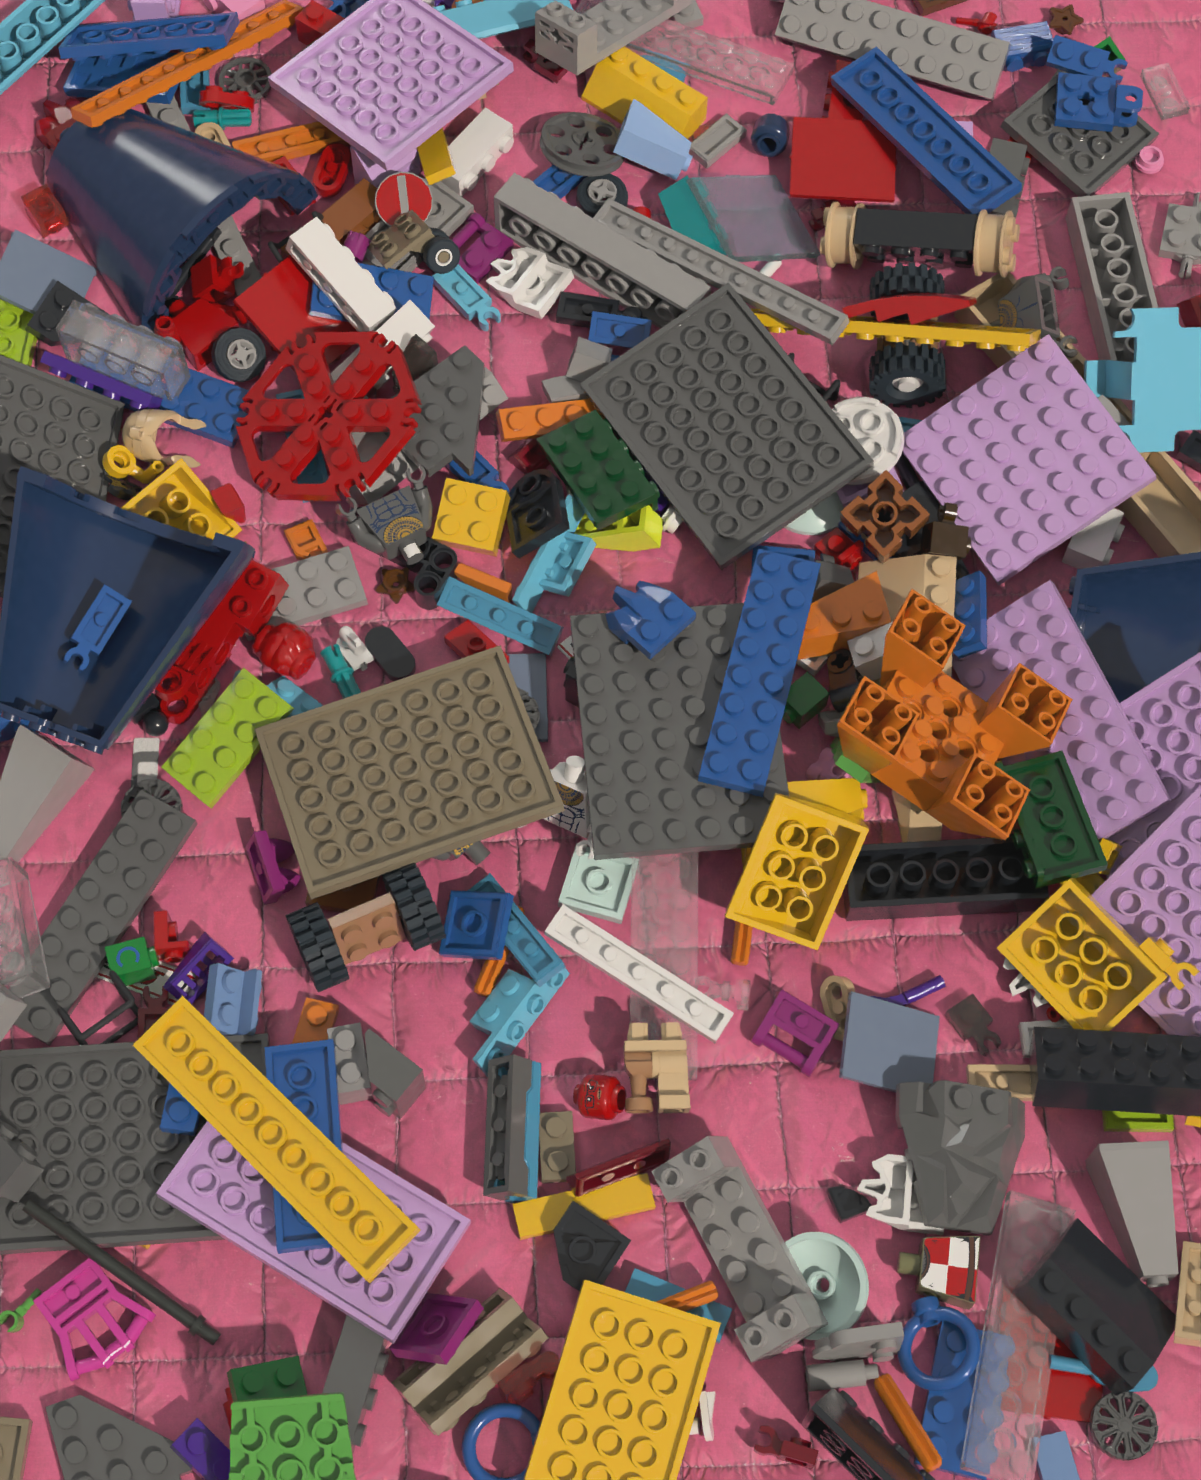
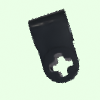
[827,649,863,713]

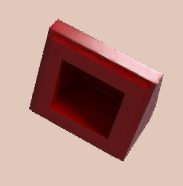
[210,483,246,524]

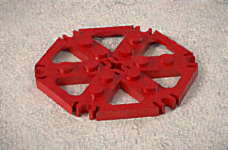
[235,331,422,501]

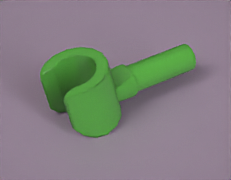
[0,1288,42,1333]

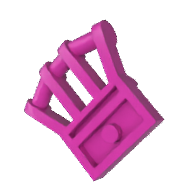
[33,1258,156,1381]

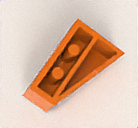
[797,571,892,660]

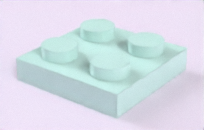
[558,843,640,924]

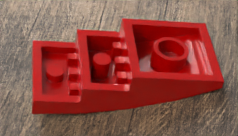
[842,293,977,325]

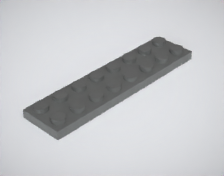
[7,790,197,1046]

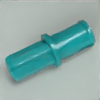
[193,107,252,130]
[320,644,361,699]

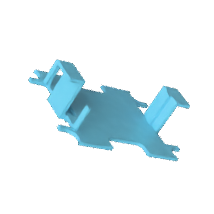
[1084,307,1201,453]

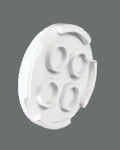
[832,397,904,485]

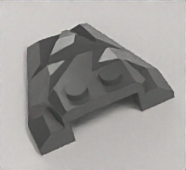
[895,1080,1025,1236]

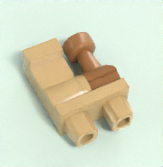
[623,1022,691,1114]

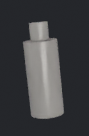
[806,1359,879,1392]

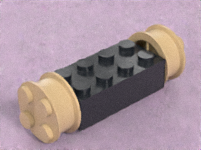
[820,202,1020,278]

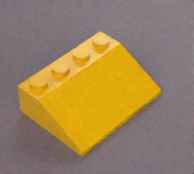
[121,458,242,540]
[725,793,869,950]
[997,878,1168,1031]

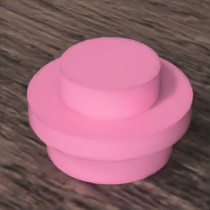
[1134,146,1164,174]

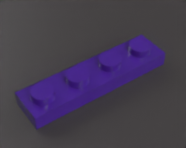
[40,351,163,410]

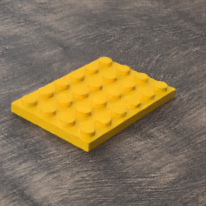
[523,1280,721,1480]

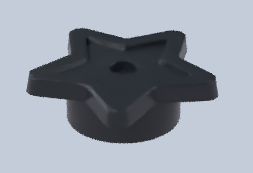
[103,475,142,500]

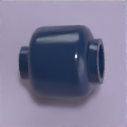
[751,114,790,157]

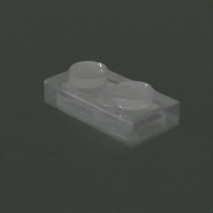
[1140,63,1190,120]

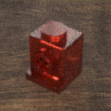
[21,183,69,238]

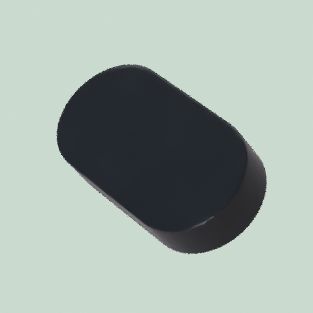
[365,626,416,681]

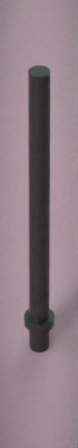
[22,1199,221,1345]

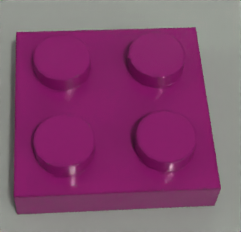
[389,1293,484,1365]

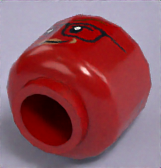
[573,1074,627,1120]

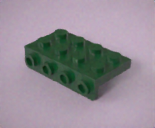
[537,409,660,531]
[995,750,1108,889]

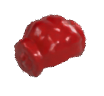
[252,622,316,680]

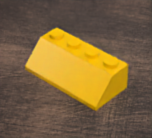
[581,46,708,139]

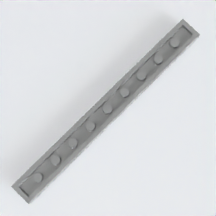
[145,96,261,318]
[593,198,850,345]

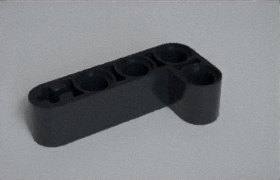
[350,507,458,610]

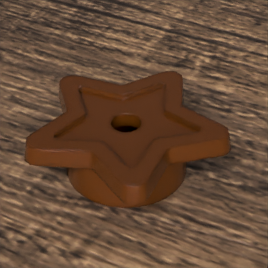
[1049,4,1084,35]
[376,567,415,604]

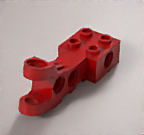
[155,560,289,724]

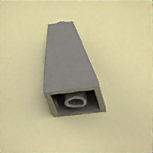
[0,724,94,863]
[1085,1140,1179,1287]

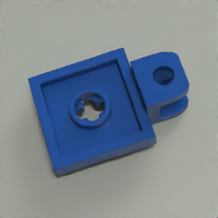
[1054,72,1143,132]

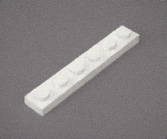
[544,904,734,1044]

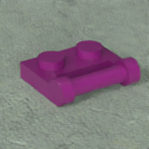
[451,212,514,284]
[751,989,840,1077]

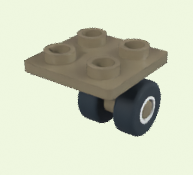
[368,210,460,274]

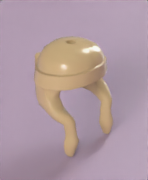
[122,408,207,468]

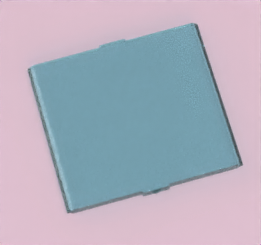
[686,175,820,262]

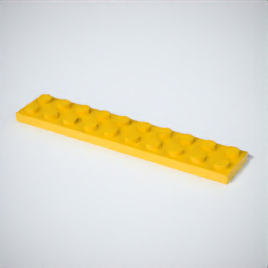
[750,308,1041,351]
[133,996,421,1283]

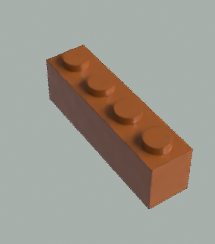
[280,178,381,259]

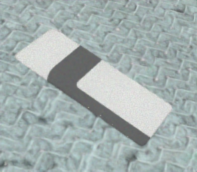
[131,738,160,795]

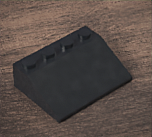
[1012,1218,1176,1396]
[801,1388,935,1480]

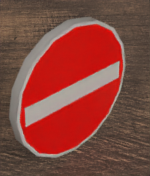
[375,171,433,227]

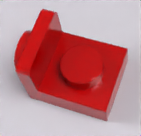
[813,527,864,570]
[154,910,191,963]

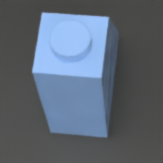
[613,99,693,180]

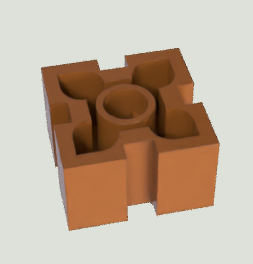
[840,470,930,564]

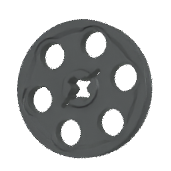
[539,112,624,177]

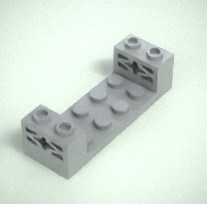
[535,0,692,75]
[651,1136,828,1362]

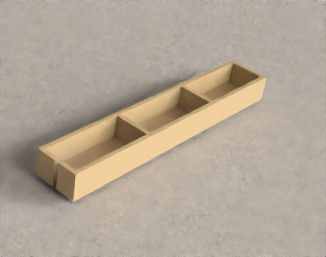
[954,272,1201,557]

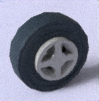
[576,174,628,218]
[211,327,266,382]

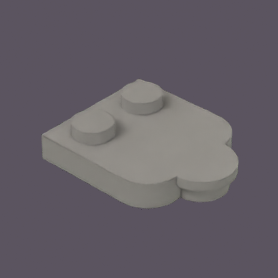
[812,1322,904,1362]

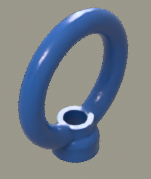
[897,1296,981,1391]
[461,1403,540,1480]

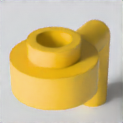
[102,445,164,484]

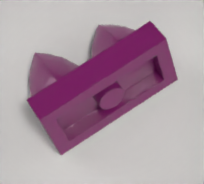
[245,830,301,905]

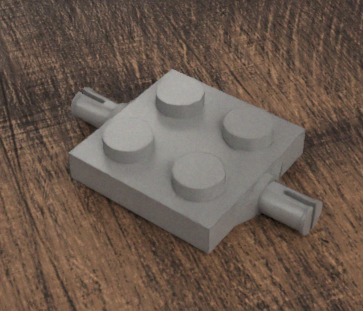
[1158,192,1201,279]

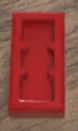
[444,619,510,664]

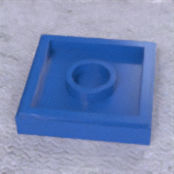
[439,890,514,960]

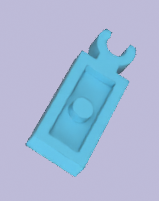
[432,264,501,332]

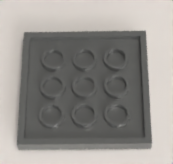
[1000,71,1159,197]

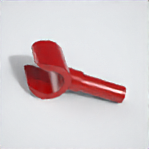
[956,12,997,35]

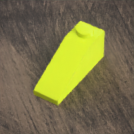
[574,505,663,552]

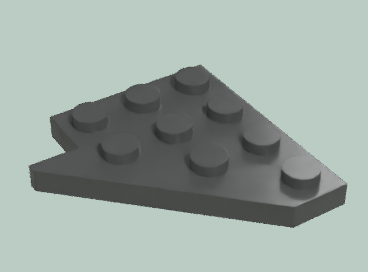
[383,345,485,477]
[45,1395,194,1480]

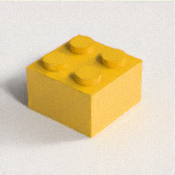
[432,478,510,557]

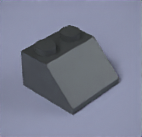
[365,1029,426,1119]

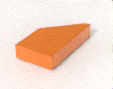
[284,519,328,560]
[454,563,512,603]

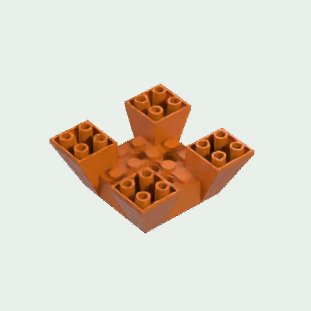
[837,589,1073,840]

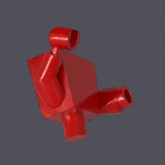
[154,299,247,371]

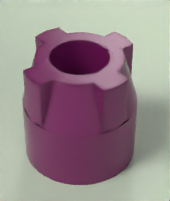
[343,230,371,263]

